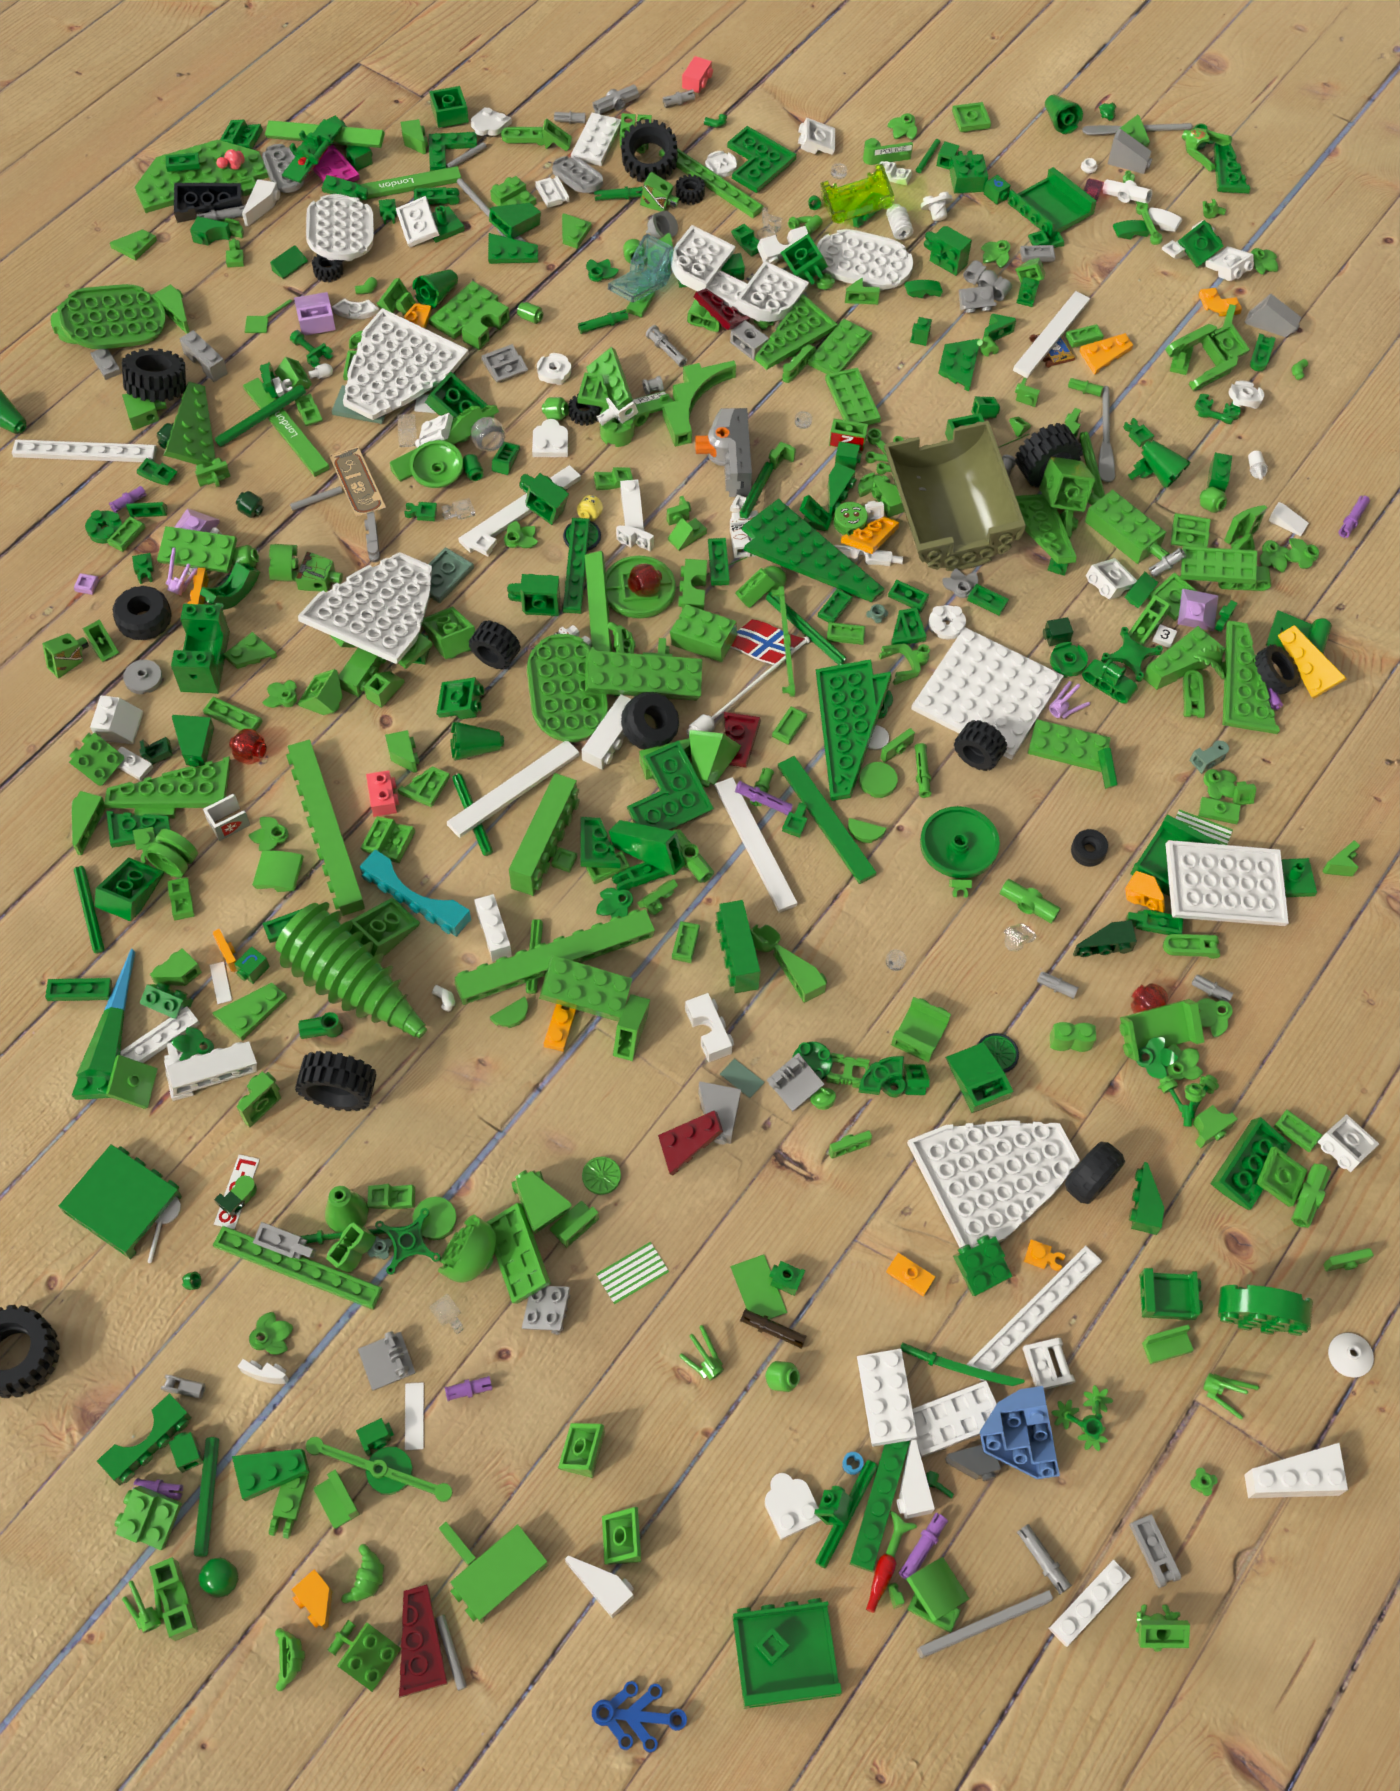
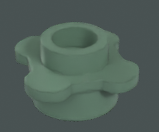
[866,604,888,623]
[367,1236,392,1260]

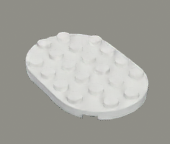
[306,194,374,261]
[817,229,913,291]

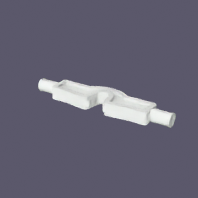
[834,545,903,566]

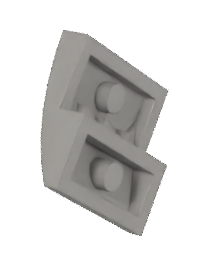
[482,344,528,383]

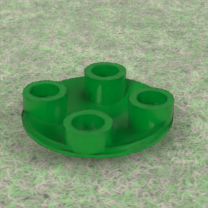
[792,1042,833,1080]

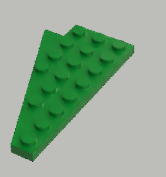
[742,499,885,602]
[816,659,892,801]

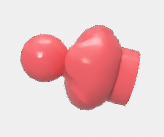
[216,149,245,170]

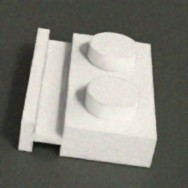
[536,176,569,208]

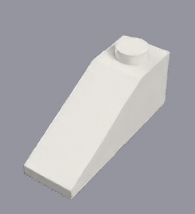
[242,180,280,226]
[620,480,644,531]
[897,1439,935,1519]
[565,1556,634,1618]

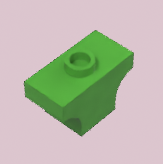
[1192,1105,1238,1149]

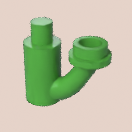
[788,215,823,235]

